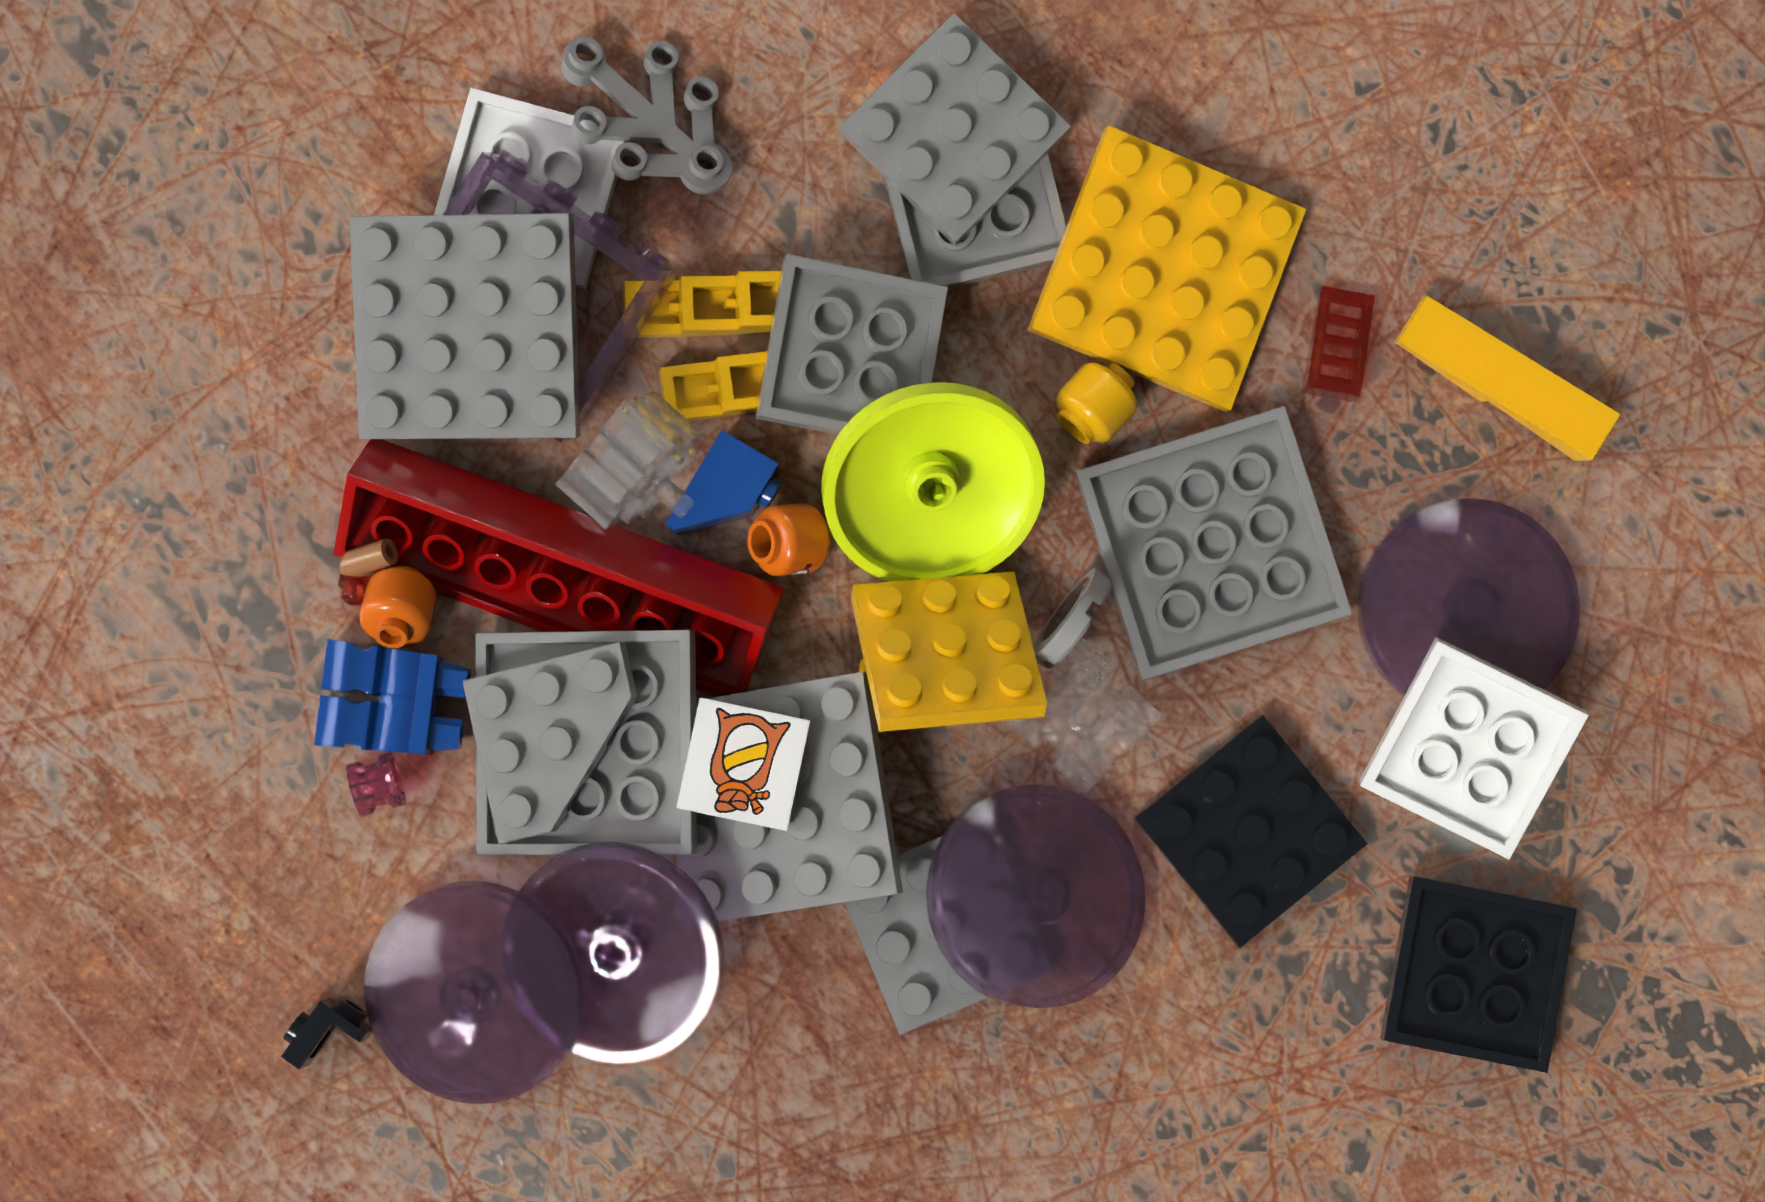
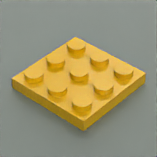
[851,571,1047,732]

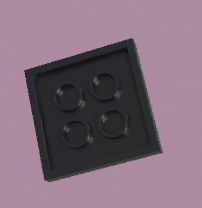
[1133,715,1368,948]
[1380,876,1577,1073]

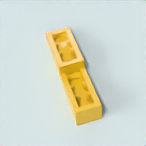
[1394,296,1621,461]

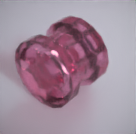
[346,752,406,817]

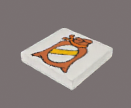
[676,697,810,831]

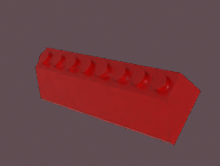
[333,439,784,697]

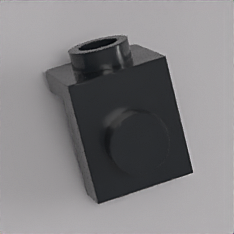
[281,997,374,1070]

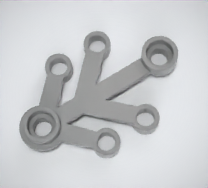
[560,37,732,194]

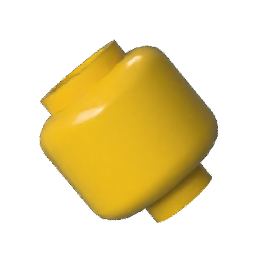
[1056,362,1137,444]

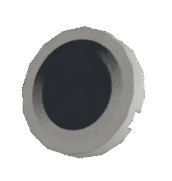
[1033,568,1112,669]

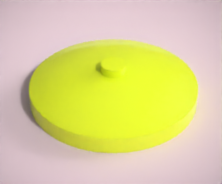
[821,382,1045,582]

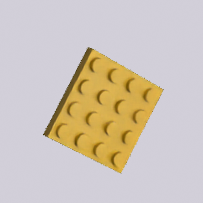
[1027,125,1306,412]

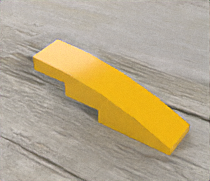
[622,271,781,338]
[658,351,767,424]

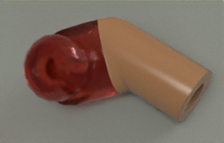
[338,538,398,606]

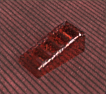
[1301,285,1375,403]

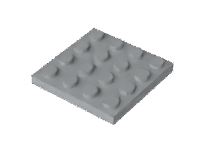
[349,213,581,439]
[1075,406,1353,681]
[475,630,697,855]
[676,672,903,926]

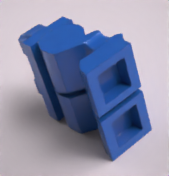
[314,639,471,755]

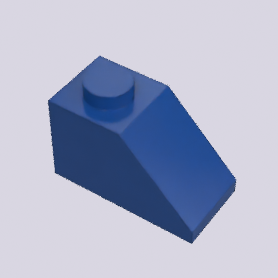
[665,430,783,535]

